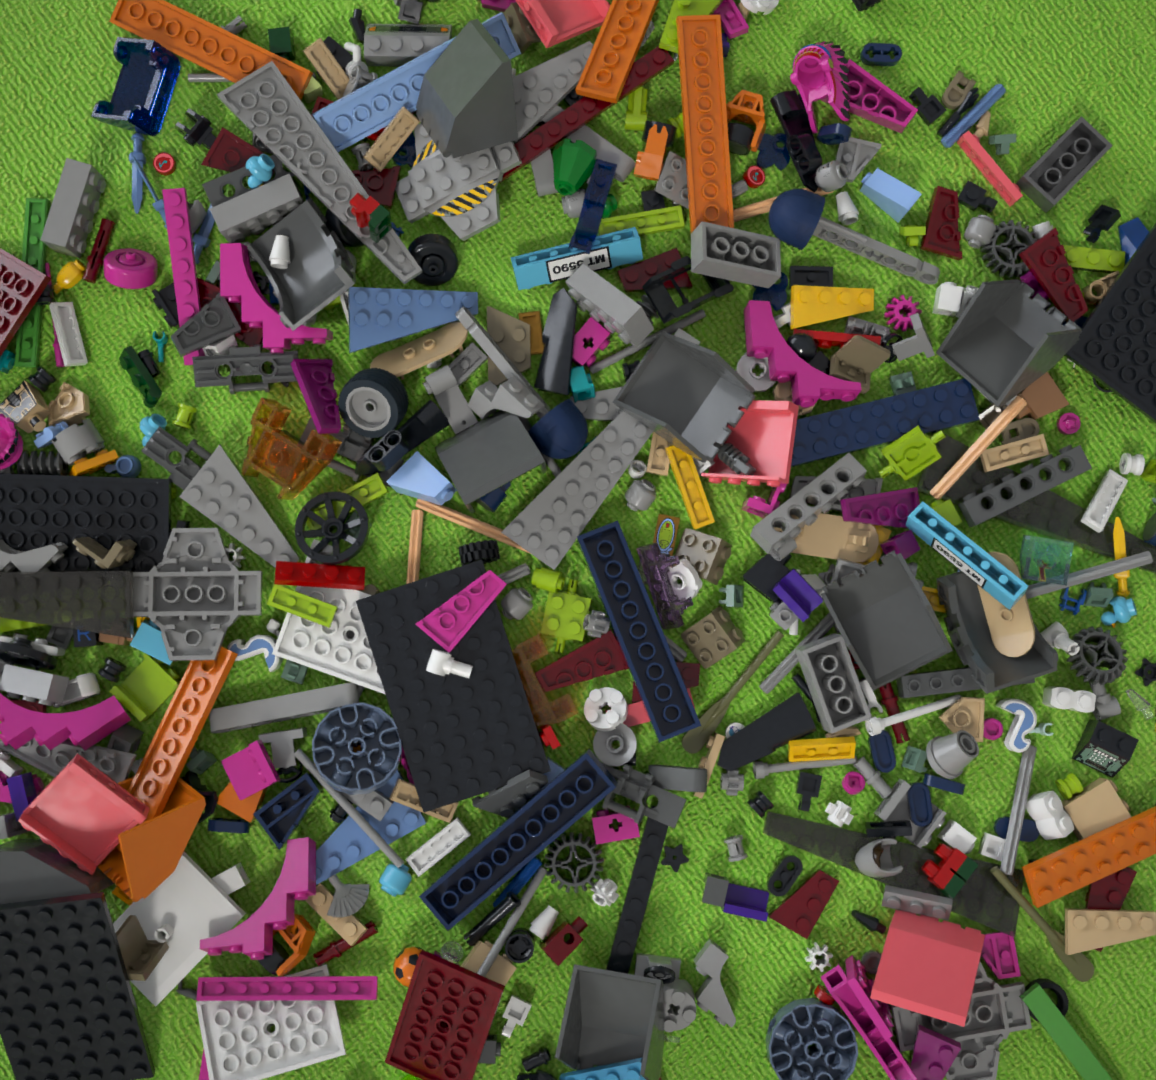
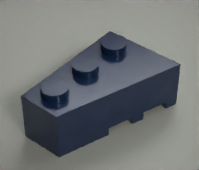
[253,772,324,850]

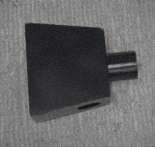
[740,554,792,603]

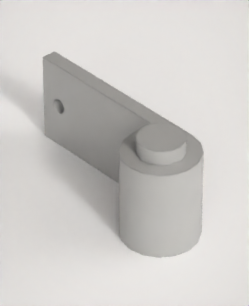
[422,365,478,434]

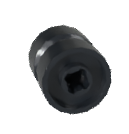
[505,927,535,963]

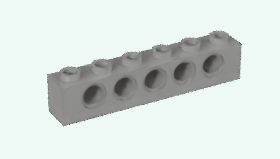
[750,453,867,554]

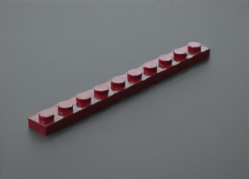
[498,46,674,183]

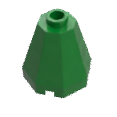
[553,138,599,196]

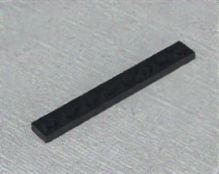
[606,805,668,974]

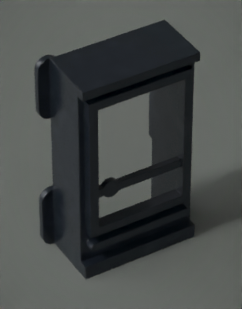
[642,256,734,324]

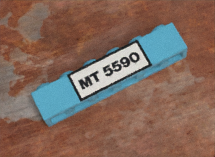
[511,227,643,290]
[905,501,1029,610]

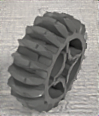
[981,220,1038,279]
[1066,626,1128,685]
[544,832,604,893]

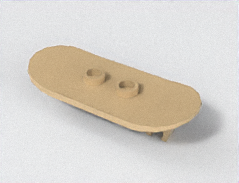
[370,322,468,380]
[774,513,879,562]
[977,552,1035,657]

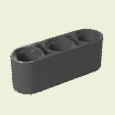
[648,765,707,792]

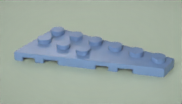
[348,287,478,354]
[316,768,427,885]

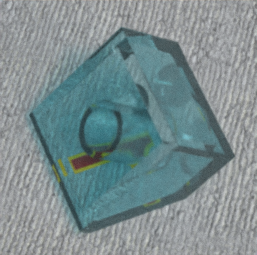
[1020,535,1074,586]

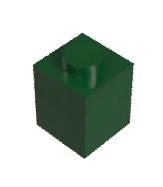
[268,27,296,61]

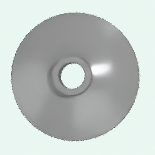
[593,723,637,766]

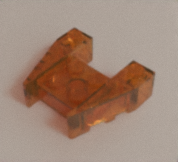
[241,397,342,500]
[512,633,580,726]

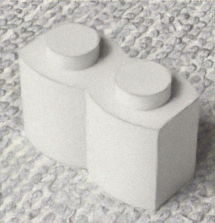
[1042,686,1096,713]
[1026,790,1074,840]

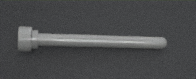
[753,756,858,779]

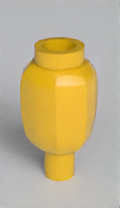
[54,259,86,294]

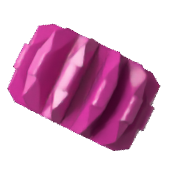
[884,294,922,332]

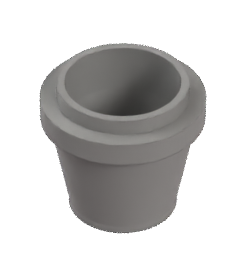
[926,730,979,779]

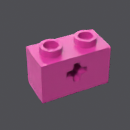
[572,317,611,368]
[592,805,640,845]

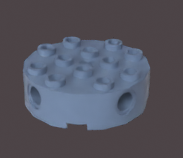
[312,702,402,795]
[765,998,858,1080]

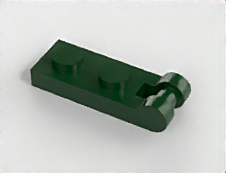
[119,346,162,408]

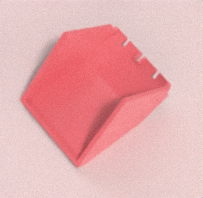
[870,909,985,1027]

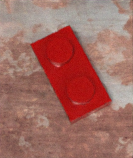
[539,723,561,750]

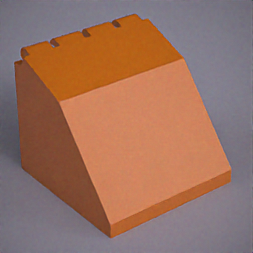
[97,776,206,902]

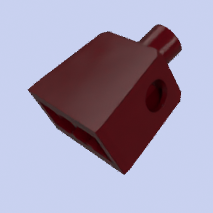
[539,916,588,966]

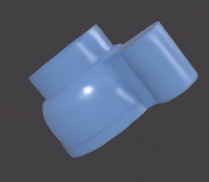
[104,455,141,478]

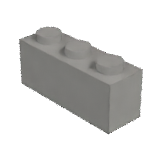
[0,664,69,706]

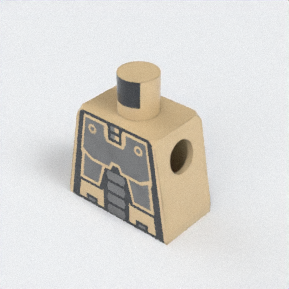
[0,380,50,433]

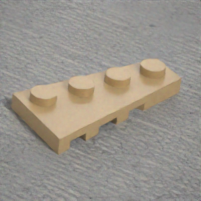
[1065,908,1156,955]

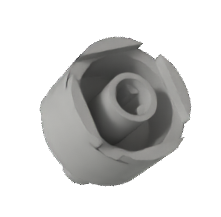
[51,419,105,465]
[663,976,696,1032]

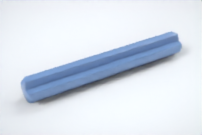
[941,84,1006,148]

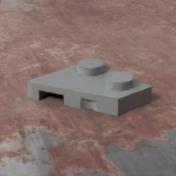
[835,137,882,183]

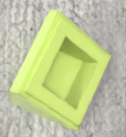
[304,76,324,103]

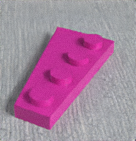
[415,570,507,653]

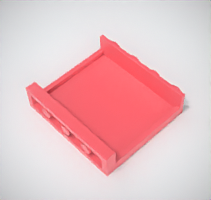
[515,0,610,49]
[701,400,799,487]
[18,753,150,875]

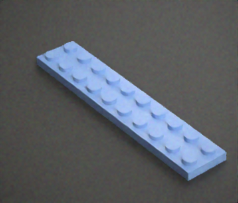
[312,12,521,152]

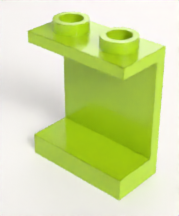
[109,653,181,722]

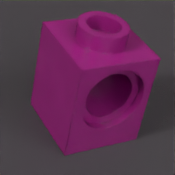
[880,530,921,559]

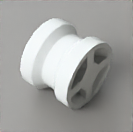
[1119,453,1145,476]

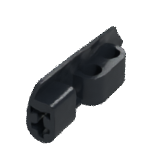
[770,90,822,192]
[534,288,577,395]
[355,400,449,475]
[717,693,817,772]

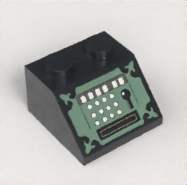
[1072,719,1139,778]

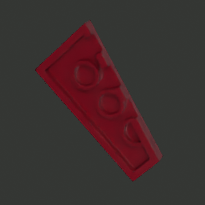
[1019,227,1088,322]
[197,277,263,347]
[535,629,629,692]
[1085,867,1137,952]

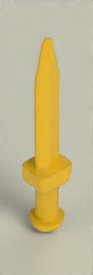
[1113,517,1130,598]

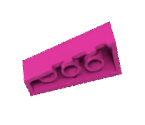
[821,59,918,134]

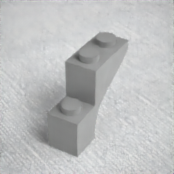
[467,377,545,420]
[0,539,68,580]
[693,938,736,1028]

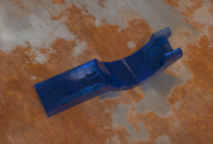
[569,159,617,254]

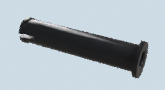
[464,891,521,947]

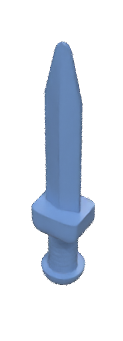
[129,133,146,214]
[131,153,167,229]
[193,189,224,265]

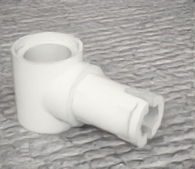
[1040,621,1080,656]
[426,649,473,678]

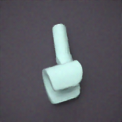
[1029,723,1054,736]

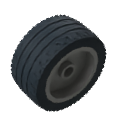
[338,368,409,438]

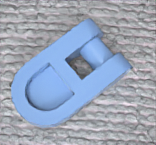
[34,421,69,449]

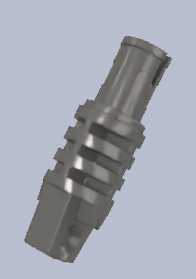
[715,443,756,476]

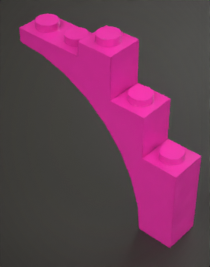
[220,243,333,354]
[743,300,862,407]
[0,693,131,751]
[199,837,316,960]
[821,965,918,1080]

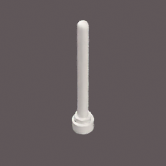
[865,695,962,736]

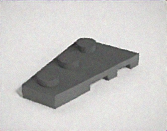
[171,293,241,357]
[472,769,548,818]

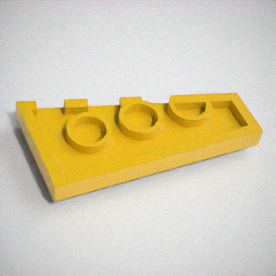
[790,285,874,330]

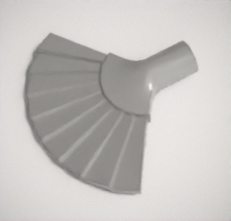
[327,874,369,918]

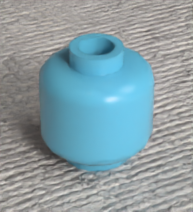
[379,864,412,897]

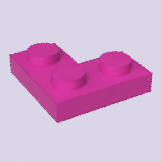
[710,0,749,40]

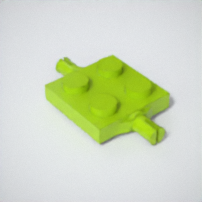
[878,426,946,481]
[540,579,592,653]

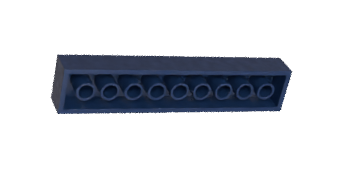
[791,379,980,467]
[577,520,701,743]
[419,749,618,931]

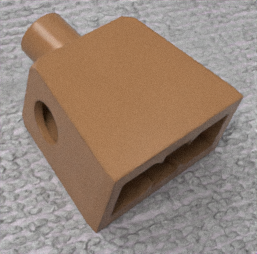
[1015,372,1069,420]

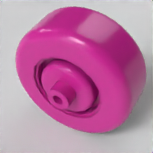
[104,248,158,289]

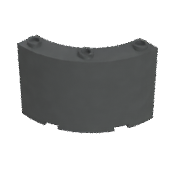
[247,197,356,331]
[936,566,1058,694]

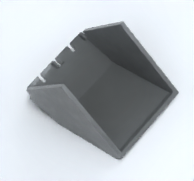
[416,19,518,158]
[936,279,1082,407]
[612,331,756,463]
[435,410,547,514]
[821,551,953,690]
[0,839,115,904]
[555,964,664,1080]

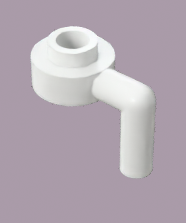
[344,42,369,80]

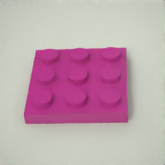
[845,955,894,1040]

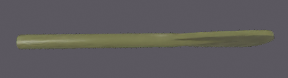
[681,630,784,753]
[990,866,1094,982]

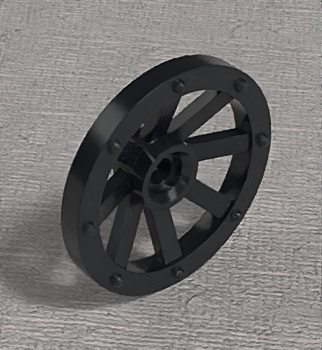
[295,492,370,565]
[0,637,58,670]

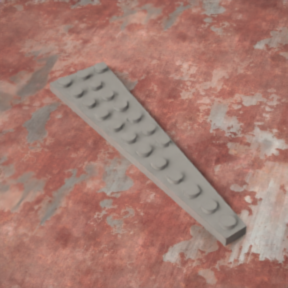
[217,61,422,284]
[501,411,653,570]

